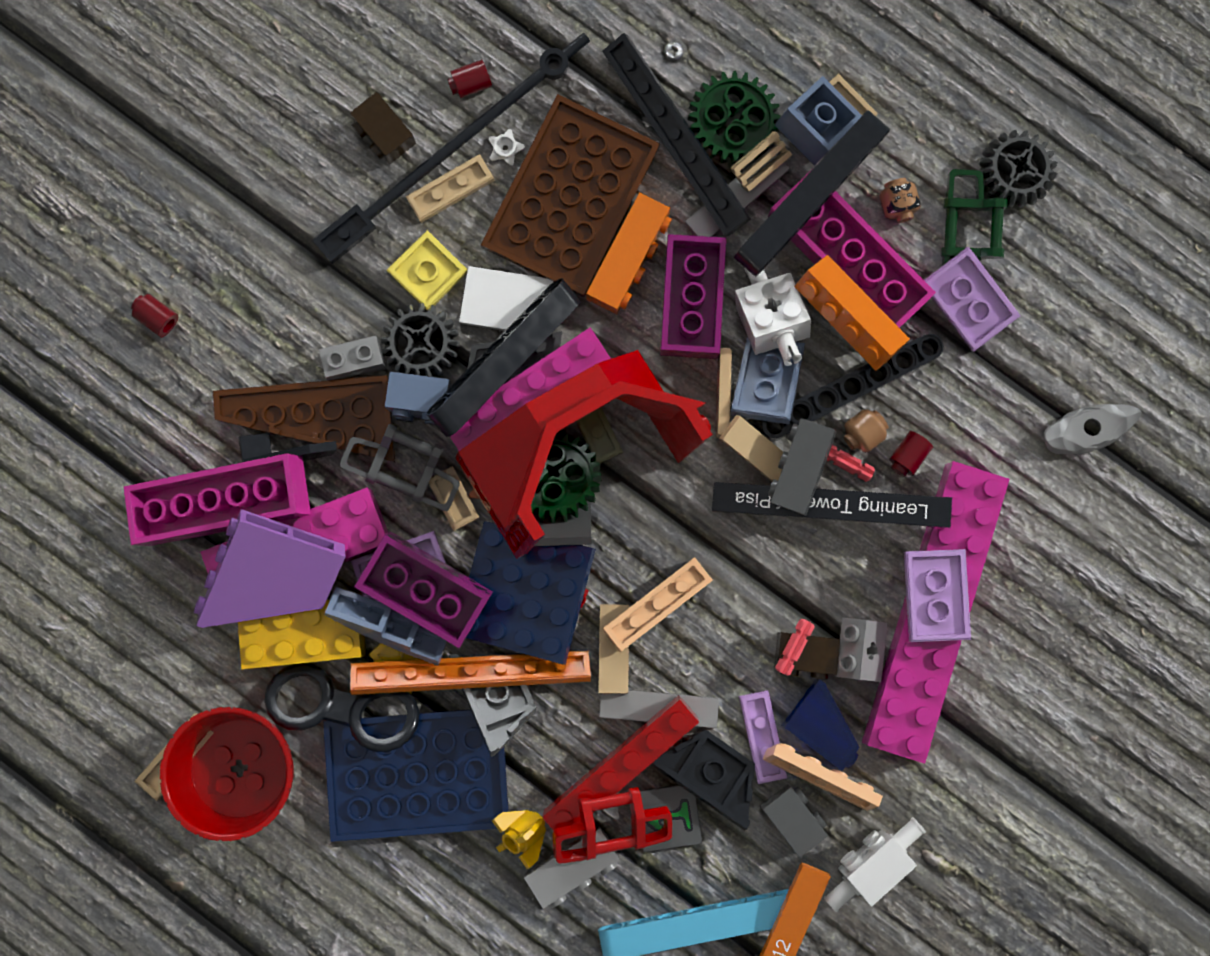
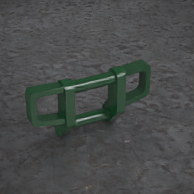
[941,169,1007,266]

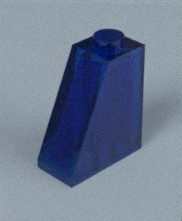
[781,678,860,771]

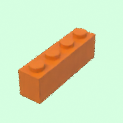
[586,192,672,315]
[794,255,910,371]

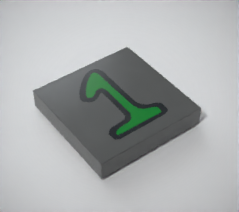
[640,785,702,852]

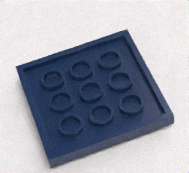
[466,521,596,665]

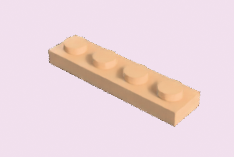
[602,557,713,653]
[763,743,883,811]

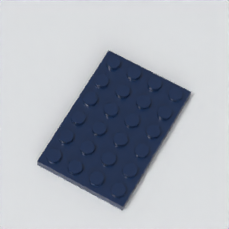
[323,709,509,842]

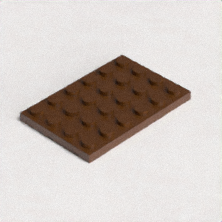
[481,94,660,297]

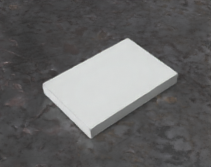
[459,266,553,331]

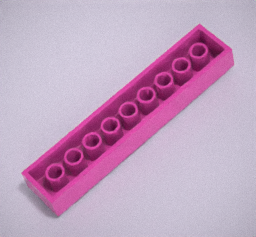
[861,461,1010,764]

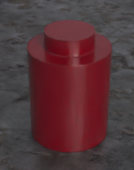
[447,59,492,99]
[131,294,179,338]
[889,431,934,477]

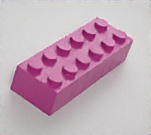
[768,169,936,328]
[450,327,611,451]
[123,453,311,546]
[200,487,388,573]

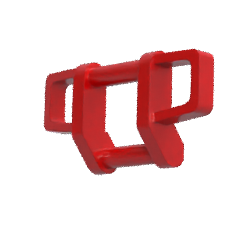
[553,787,672,864]

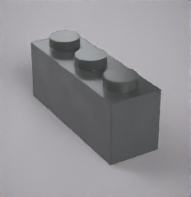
[768,418,836,516]

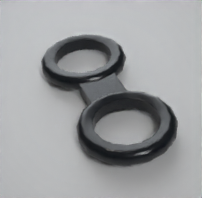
[264,663,420,752]

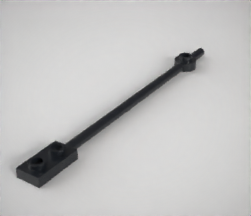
[312,33,590,264]

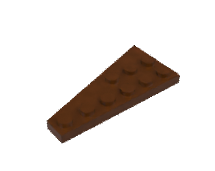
[213,375,396,463]

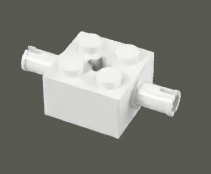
[735,268,811,366]
[823,817,926,913]

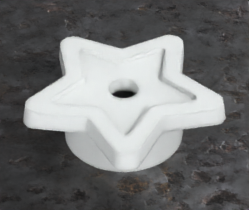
[489,129,525,166]

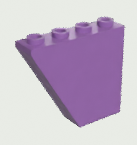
[194,509,345,628]

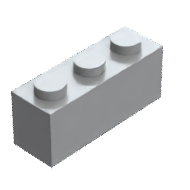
[524,824,619,909]

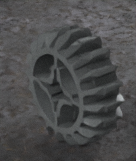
[978,130,1058,208]
[381,303,460,377]

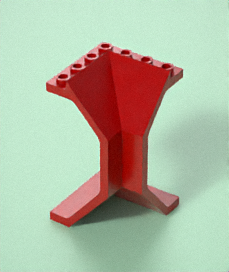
[455,350,713,559]

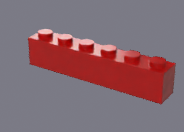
[542,695,699,831]

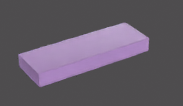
[739,690,787,784]

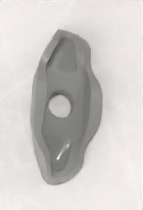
[1044,404,1142,454]

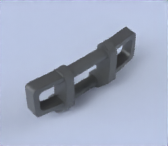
[340,424,460,511]

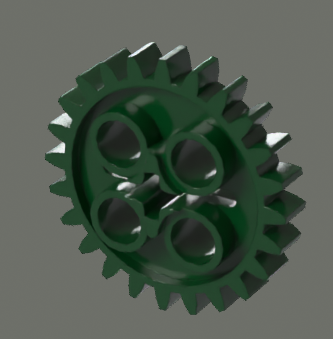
[687,71,781,165]
[531,433,602,524]

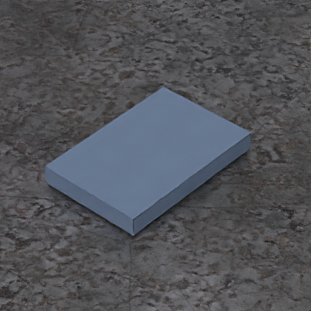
[731,336,805,424]

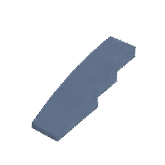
[325,587,448,666]

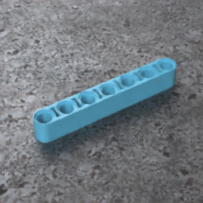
[598,889,789,956]

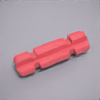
[827,445,875,482]
[775,619,814,676]

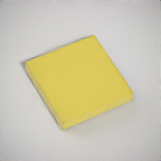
[387,230,468,311]

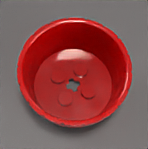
[160,707,294,841]

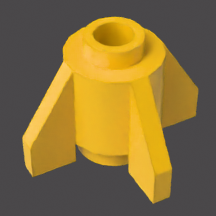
[492,810,546,869]

